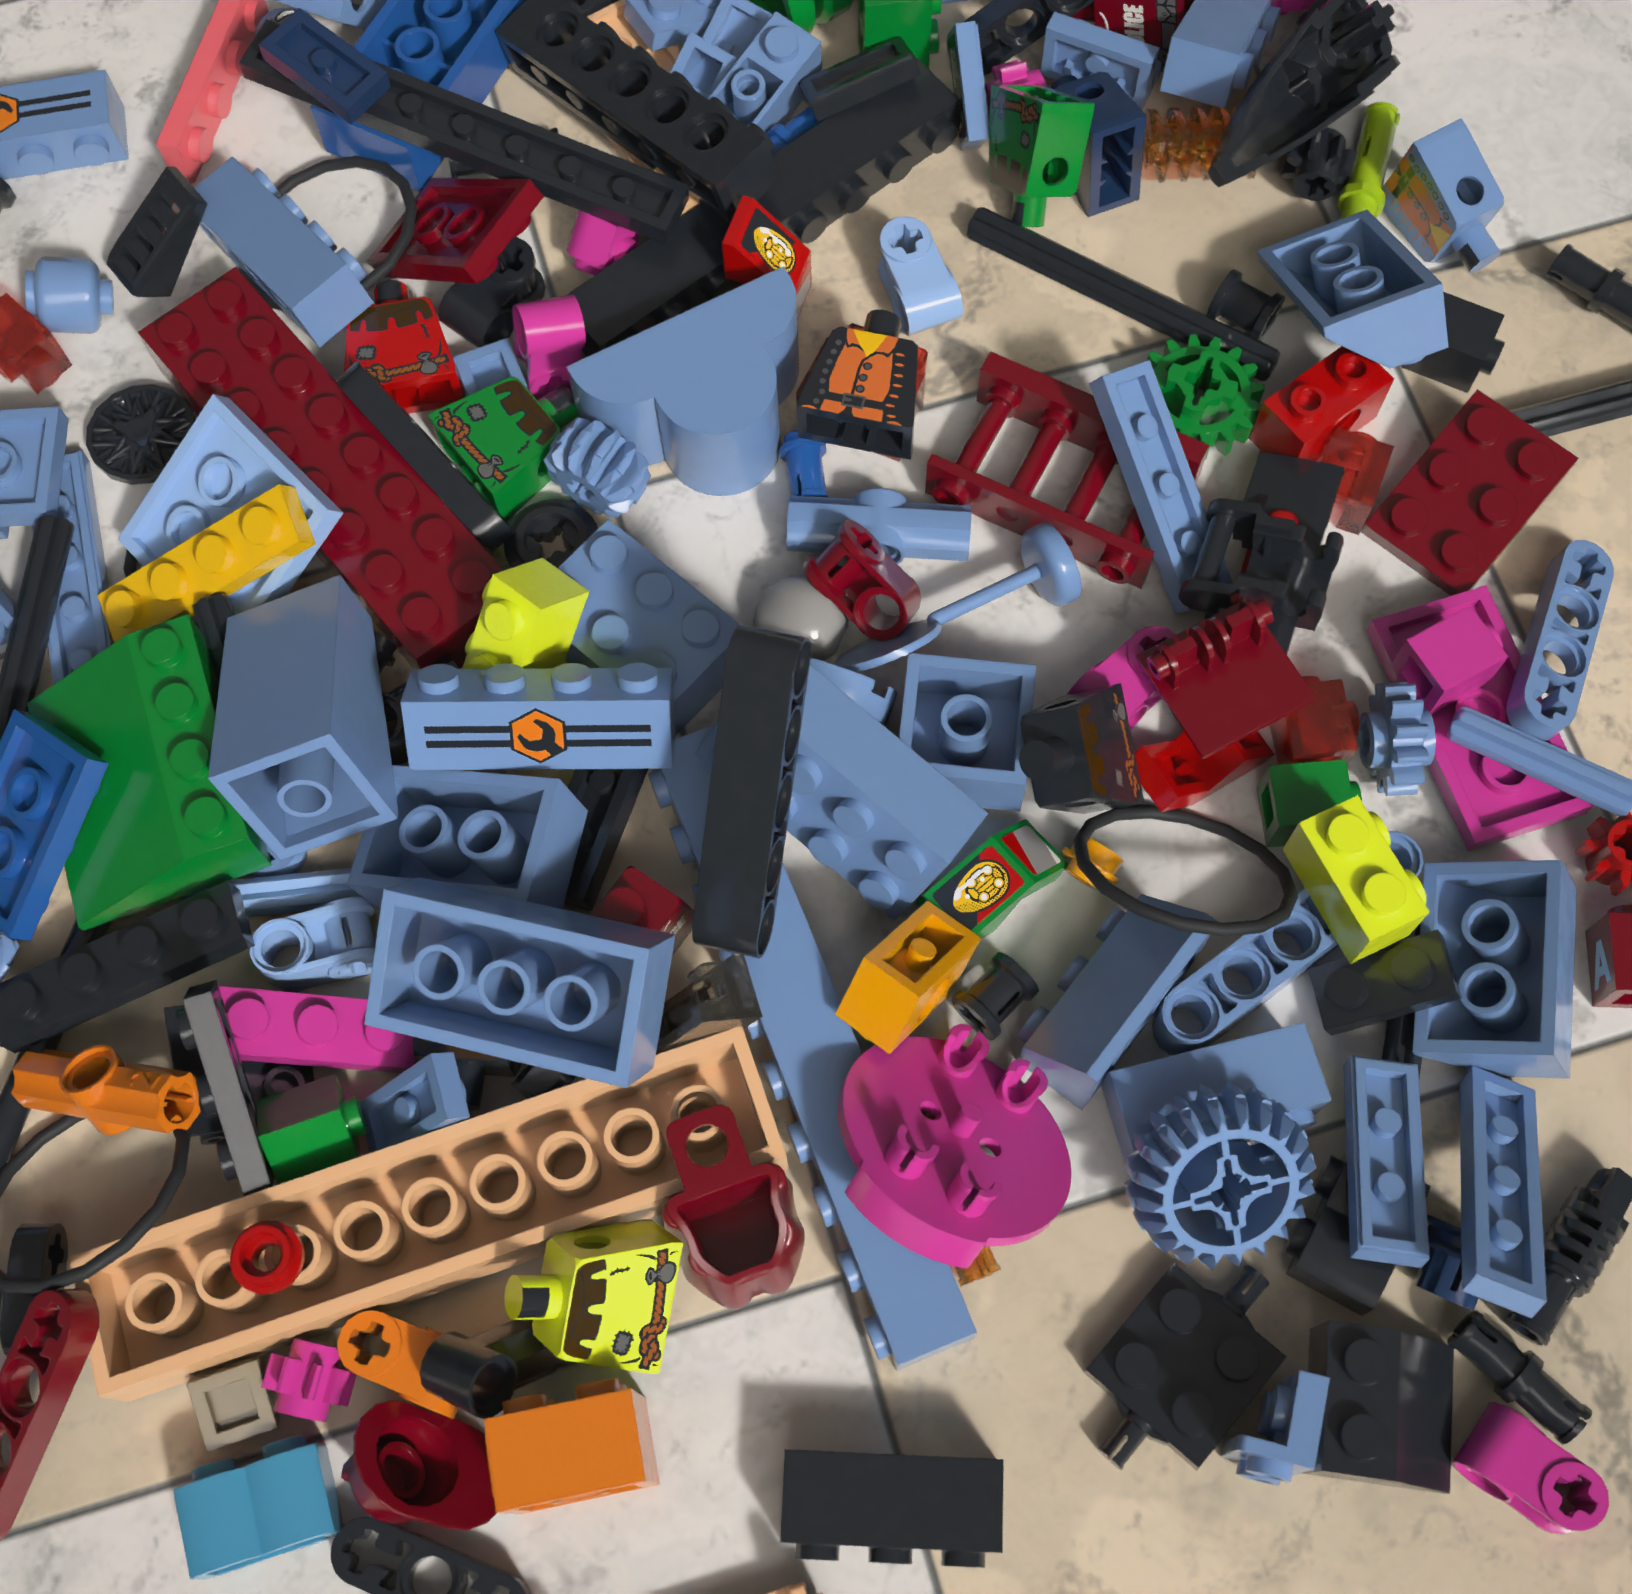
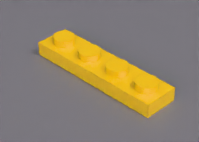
[97,484,316,643]

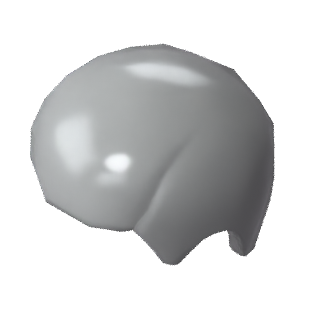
[753,575,849,661]

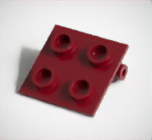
[1136,598,1317,759]

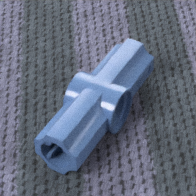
[786,488,972,564]

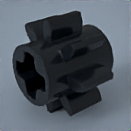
[1281,127,1357,201]

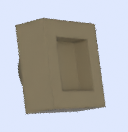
[186,1354,280,1452]

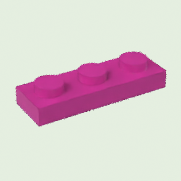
[219,986,416,1073]

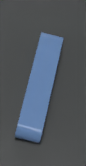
[1152,831,1424,1056]

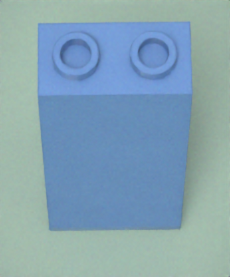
[208,575,398,861]

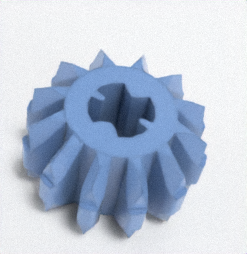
[544,417,651,518]

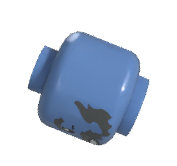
[25,256,114,334]

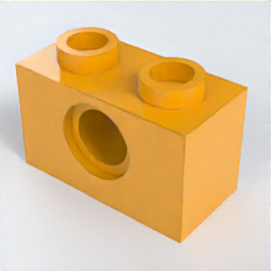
[835,900,981,1054]

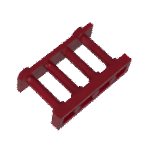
[925,351,1210,589]

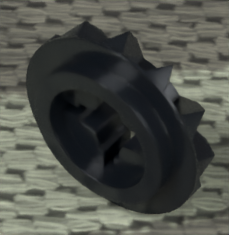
[504,499,598,568]

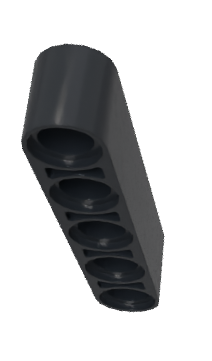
[692,625,811,959]

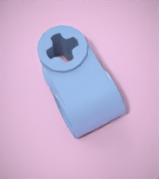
[878,216,963,336]
[250,896,376,992]

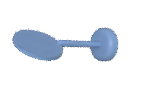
[835,521,1082,672]

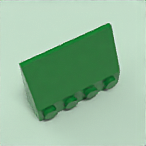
[27,614,272,931]

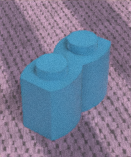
[173,1435,344,1580]

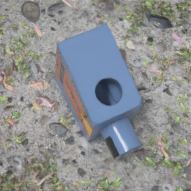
[1382,118,1504,273]

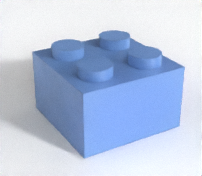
[899,653,1036,812]

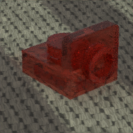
[1321,428,1394,536]

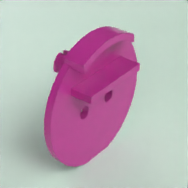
[837,1024,1072,1268]

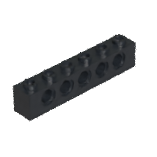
[494,0,780,223]

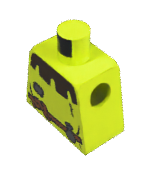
[504,1219,683,1374]

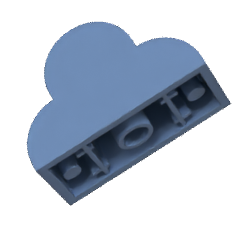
[566,266,799,496]

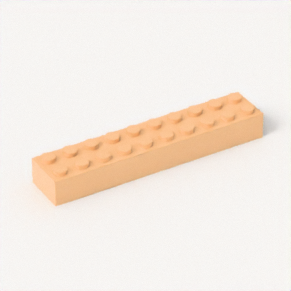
[69,1025,789,1402]

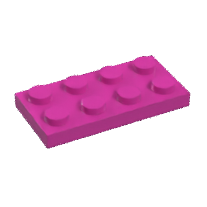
[1366,585,1595,852]

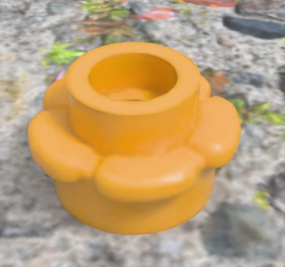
[1062,838,1124,891]

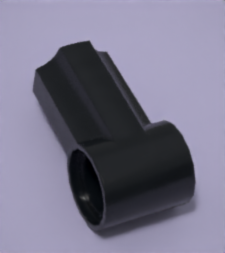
[420,1320,567,1419]

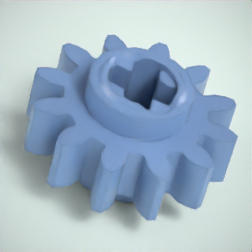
[1358,682,1436,796]

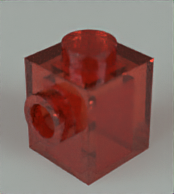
[1270,676,1359,765]

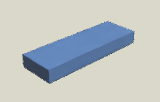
[1343,1055,1429,1268]

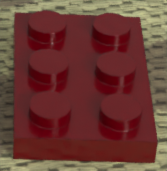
[366,178,544,284]
[1361,389,1579,596]

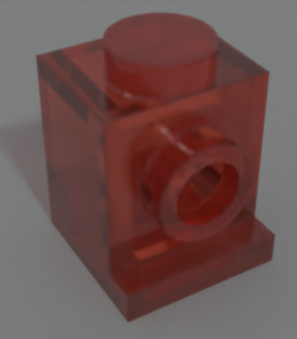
[0,293,72,394]

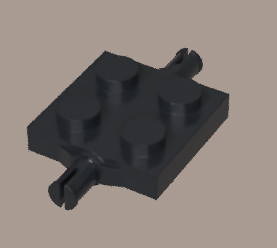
[1085,1262,1287,1471]

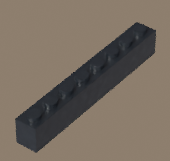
[567,58,960,357]

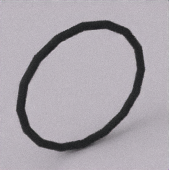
[238,156,417,311]
[1073,806,1298,937]
[0,1115,191,1293]

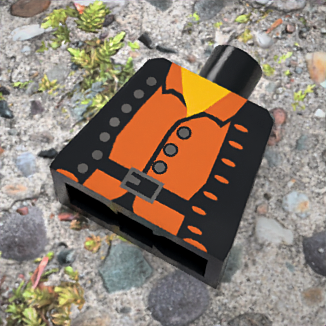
[797,309,918,460]

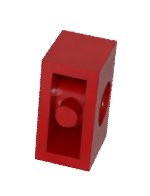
[1250,346,1394,461]

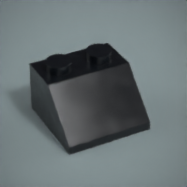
[1303,1320,1454,1494]

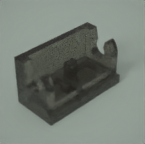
[656,953,763,1055]

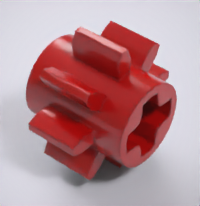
[1575,812,1632,896]

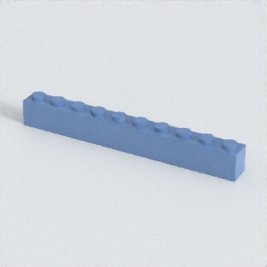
[648,724,977,1371]

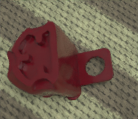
[662,1105,805,1310]

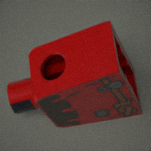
[344,280,466,414]

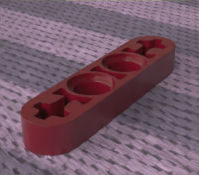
[0,1288,99,1540]

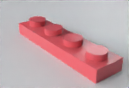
[156,0,268,184]

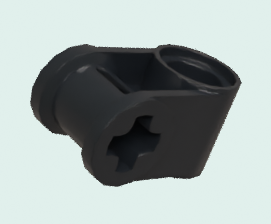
[438,237,546,348]

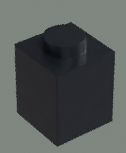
[1401,291,1505,393]

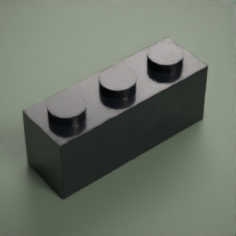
[780,1449,1004,1568]

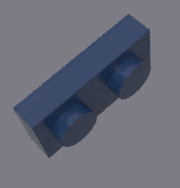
[259,8,391,124]

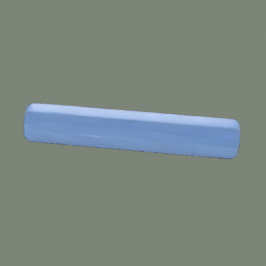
[1447,707,1632,817]

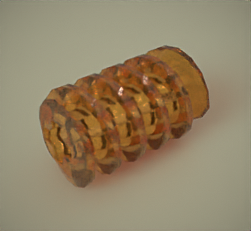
[1142,104,1257,183]

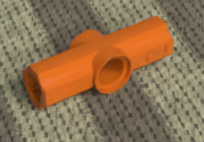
[11,1045,201,1135]

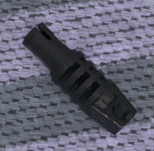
[1505,1167,1632,1346]

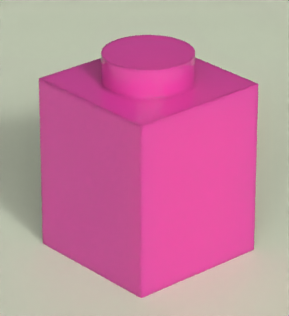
[1390,606,1508,714]

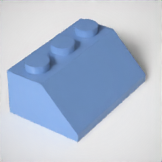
[1257,210,1448,369]
[1413,860,1577,1079]
[1017,894,1218,1110]

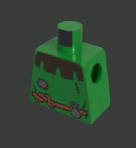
[988,84,1095,227]
[428,377,578,521]

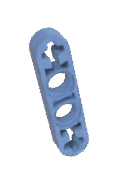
[1506,540,1614,742]

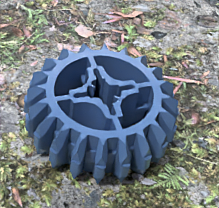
[1124,1081,1317,1270]

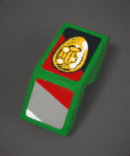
[916,819,1068,939]

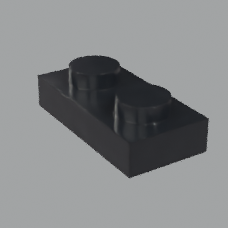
[1308,929,1462,1036]

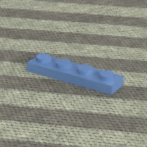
[1089,360,1233,614]
[1459,1066,1547,1318]

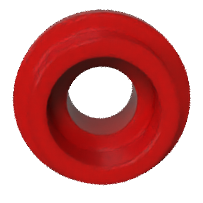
[230,1220,305,1295]

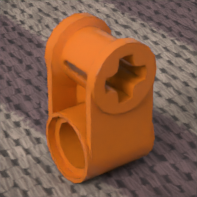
[337,1310,458,1419]

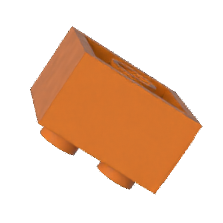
[484,1379,660,1515]

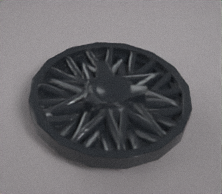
[86,384,196,485]

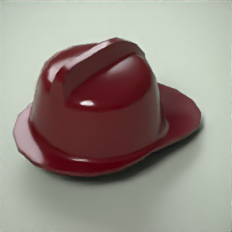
[341,1400,497,1530]

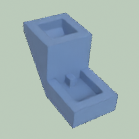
[670,0,773,99]

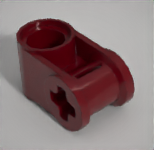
[803,520,921,641]

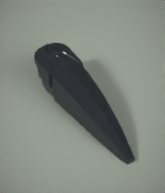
[1208,0,1401,188]

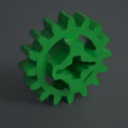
[1147,334,1265,460]

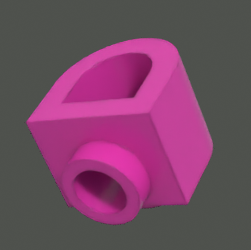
[566,210,641,275]

